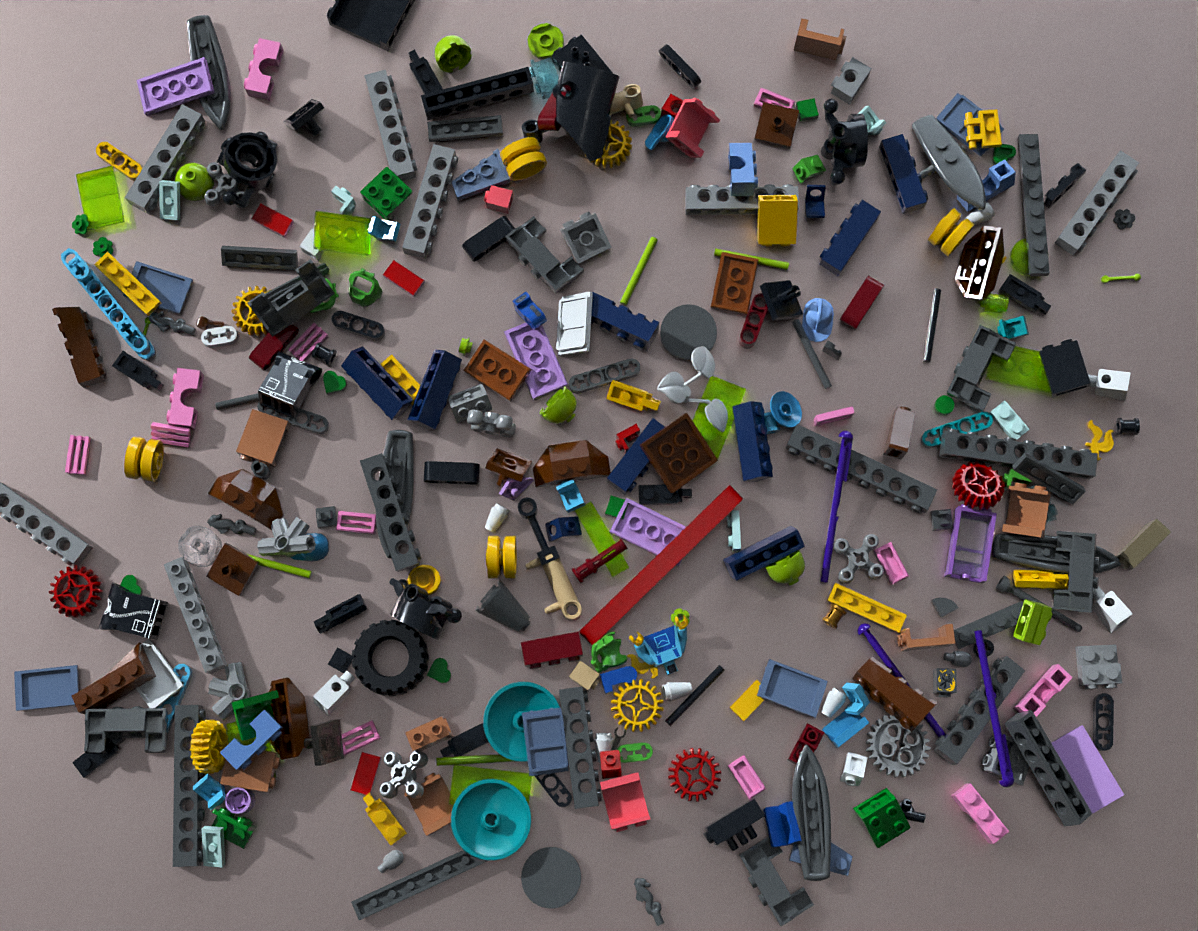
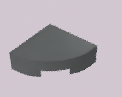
[822,341,842,360]
[931,598,959,617]

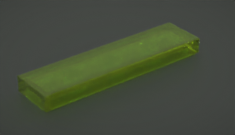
[575,501,629,578]

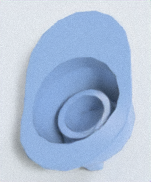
[802,298,834,342]

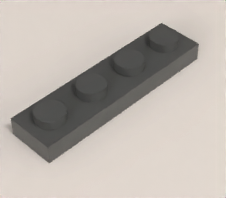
[427,115,503,142]
[221,245,298,270]
[1012,453,1086,504]
[954,601,1023,650]

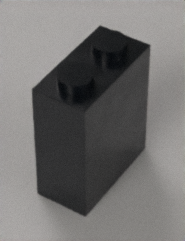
[1039,339,1091,398]

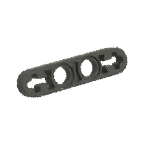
[569,358,640,394]
[257,402,329,434]

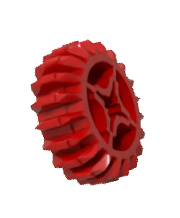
[952,461,1005,511]
[49,565,103,618]
[668,748,722,802]

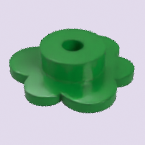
[72,214,90,235]
[93,237,114,257]

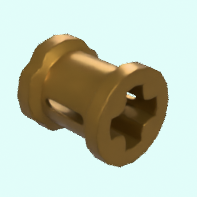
[822,603,847,629]

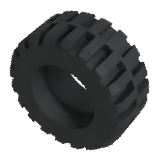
[352,619,429,696]

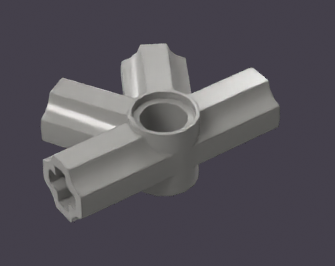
[257,517,316,557]
[208,662,250,723]

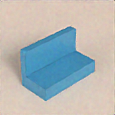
[822,711,869,748]

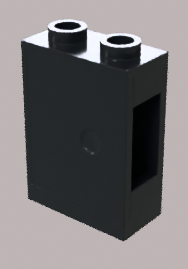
[552,34,613,73]
[703,798,765,851]

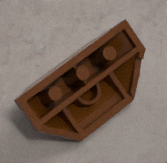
[955,226,1004,300]
[533,440,611,488]
[208,469,284,530]
[269,678,310,760]

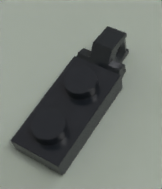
[408,49,443,94]
[1044,163,1086,208]
[999,274,1051,315]
[112,351,164,391]
[638,484,692,505]
[313,594,367,634]
[440,723,489,757]
[72,738,126,778]

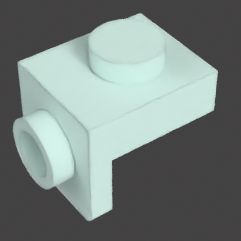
[858,106,886,135]
[331,186,356,218]

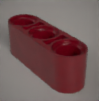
[537,91,566,131]
[840,275,884,330]
[739,293,768,349]
[249,324,299,371]

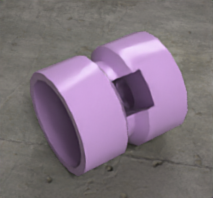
[225,787,256,814]

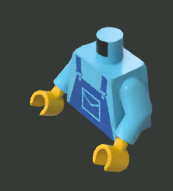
[629,615,688,675]

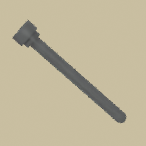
[996,576,1082,632]

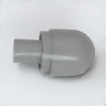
[944,650,972,667]
[378,850,404,873]

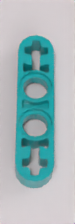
[921,412,993,448]

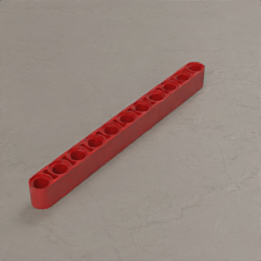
[579,485,743,645]

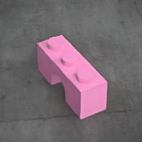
[244,38,284,101]
[167,368,204,430]
[1014,664,1073,717]
[951,783,1009,844]

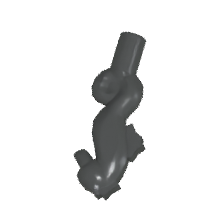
[149,311,196,335]
[207,514,256,536]
[634,878,664,926]

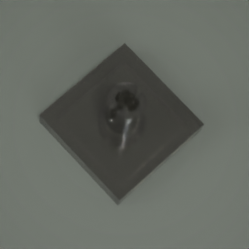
[304,719,344,766]

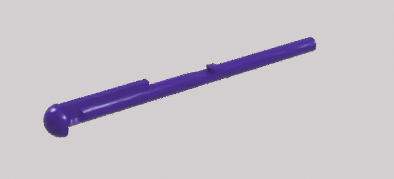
[820,431,853,583]
[858,623,945,737]
[974,630,1014,788]

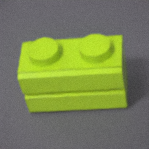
[1013,599,1052,645]

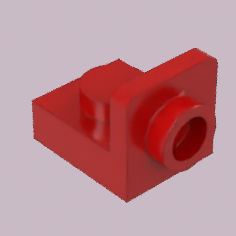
[615,423,640,454]
[600,750,622,779]

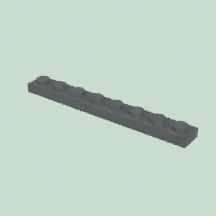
[1018,134,1050,276]
[351,850,487,920]

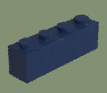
[879,134,928,214]
[819,199,881,276]
[341,346,413,420]
[407,350,462,430]
[732,401,773,482]
[607,418,665,495]
[723,526,805,581]

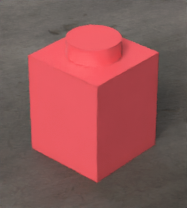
[484,185,514,214]

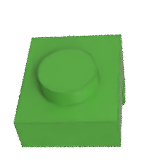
[792,155,826,183]
[1002,469,1032,491]

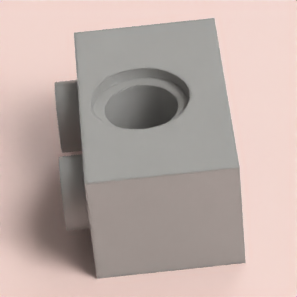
[831,57,872,105]

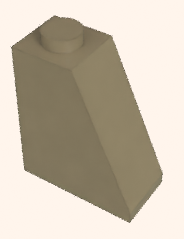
[1116,518,1171,571]

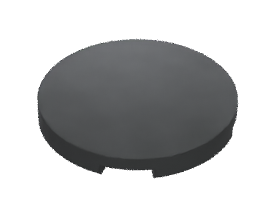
[660,304,717,361]
[521,847,581,908]

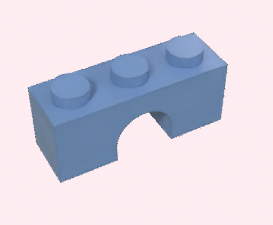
[728,143,758,196]
[957,159,1016,212]
[220,710,283,770]

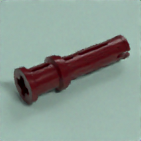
[572,539,628,583]

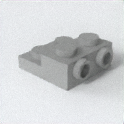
[560,211,611,264]
[1075,645,1122,689]
[982,735,1029,786]

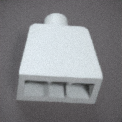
[1088,369,1131,401]
[1093,586,1132,634]
[313,671,355,716]

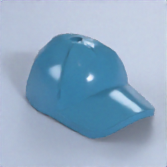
[645,114,674,150]
[291,533,329,561]

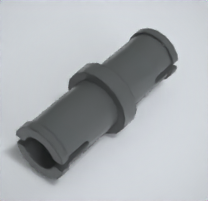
[251,461,270,480]

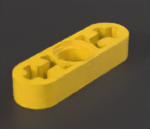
[96,142,143,181]

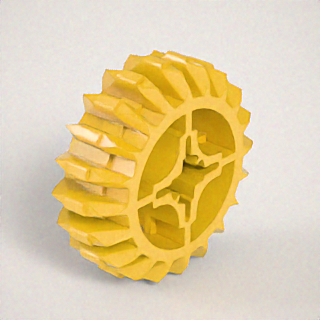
[585,120,632,169]
[231,286,271,337]
[611,679,664,732]
[190,720,229,774]

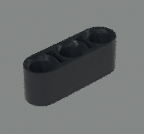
[462,216,515,262]
[423,461,480,485]

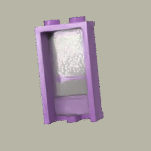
[944,504,997,584]

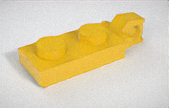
[606,380,661,411]
[1013,570,1069,589]
[363,793,407,845]

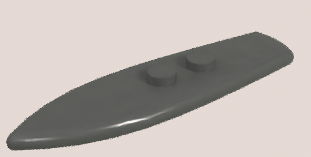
[187,15,231,130]
[912,115,986,210]
[375,430,414,558]
[993,534,1121,574]
[792,745,831,881]

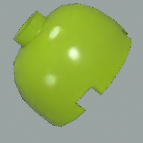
[434,35,472,73]
[175,162,214,201]
[539,386,577,424]
[765,550,805,585]

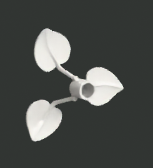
[657,346,728,432]

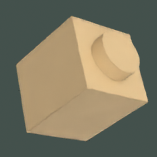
[569,661,600,691]

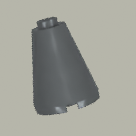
[475,580,530,632]

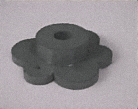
[1113,209,1135,229]

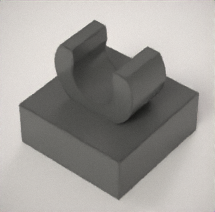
[316,506,337,528]
[930,509,953,531]

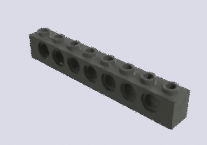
[786,424,938,514]
[939,429,1098,479]
[173,705,206,867]

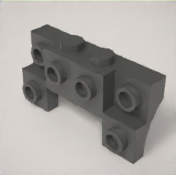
[505,216,584,293]
[248,259,335,337]
[947,325,1016,412]
[1053,531,1100,613]
[84,706,168,754]
[739,836,814,926]

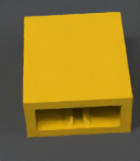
[757,195,798,247]

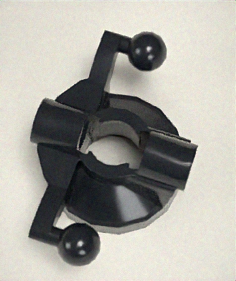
[821,99,868,186]
[217,131,277,208]
[389,578,462,640]

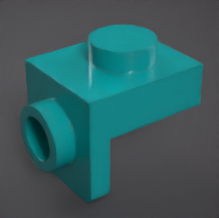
[997,316,1029,340]

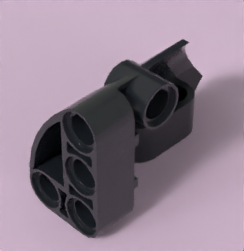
[553,62,619,162]

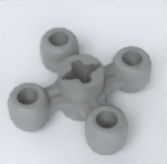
[204,162,249,208]
[467,409,516,438]
[833,534,884,584]
[380,751,428,799]

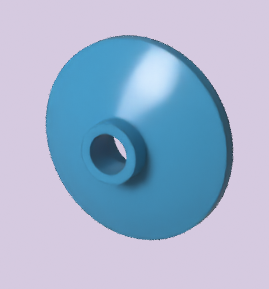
[770,391,802,428]

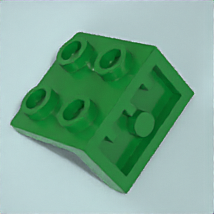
[360,167,413,221]
[232,690,279,741]
[853,788,911,848]
[212,807,256,849]

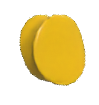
[407,565,441,595]

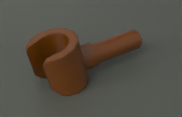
[196,316,224,329]

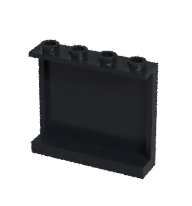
[327,0,415,51]

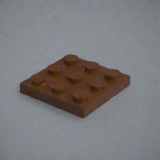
[640,413,718,493]

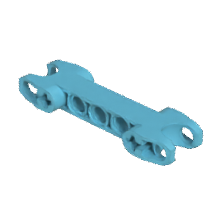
[61,248,155,360]

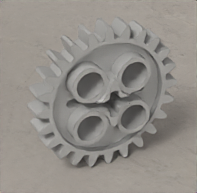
[866,715,931,778]

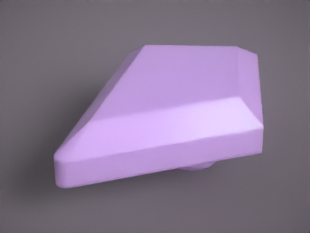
[499,477,534,501]

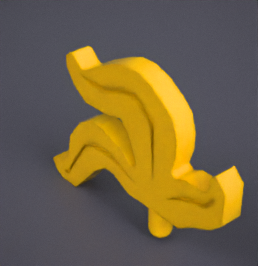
[1085,420,1114,461]
[627,654,658,679]

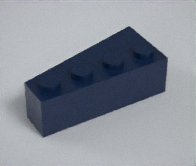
[591,292,659,351]

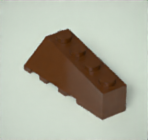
[52,307,106,388]
[72,642,156,714]
[852,656,938,732]

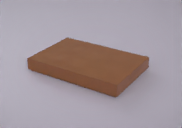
[710,252,759,315]
[463,339,531,401]

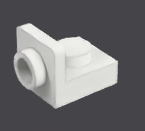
[840,752,868,786]

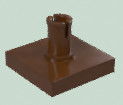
[754,102,799,148]
[485,448,532,487]
[206,543,259,596]

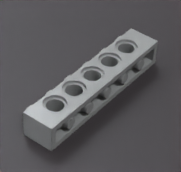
[364,70,417,181]
[125,104,205,214]
[402,144,458,259]
[1055,150,1139,255]
[685,184,799,215]
[0,482,93,566]
[164,557,227,674]

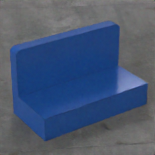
[763,801,802,848]

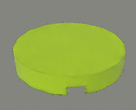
[527,23,564,60]

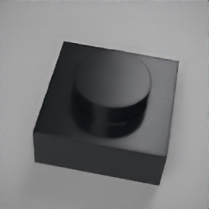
[328,647,353,673]

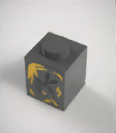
[933,668,957,697]

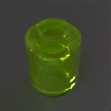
[980,293,1009,313]

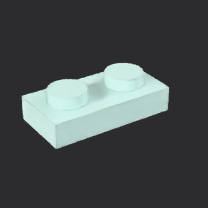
[159,180,180,220]
[990,400,1030,440]
[727,510,741,552]
[202,826,225,868]

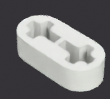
[201,326,239,348]

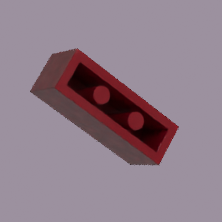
[521,631,583,669]

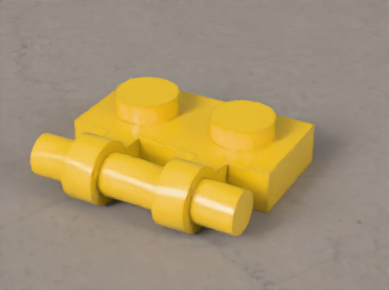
[964,109,1002,150]

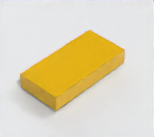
[729,680,764,722]

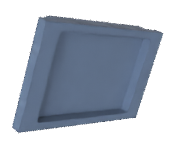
[936,93,1004,156]
[123,261,193,314]
[757,659,828,718]
[14,665,79,711]
[522,707,569,776]

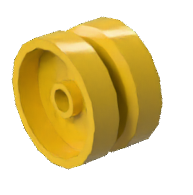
[500,137,547,181]
[928,208,975,257]
[124,436,164,482]
[486,536,517,579]

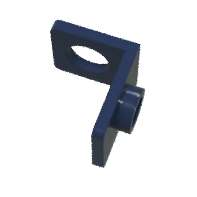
[805,185,826,218]
[545,516,582,542]

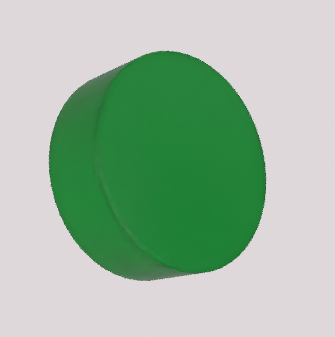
[934,395,954,415]

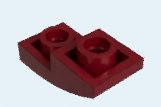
[787,723,825,764]

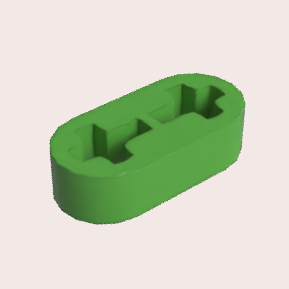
[626,105,661,127]
[617,743,653,763]

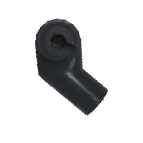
[900,799,926,823]

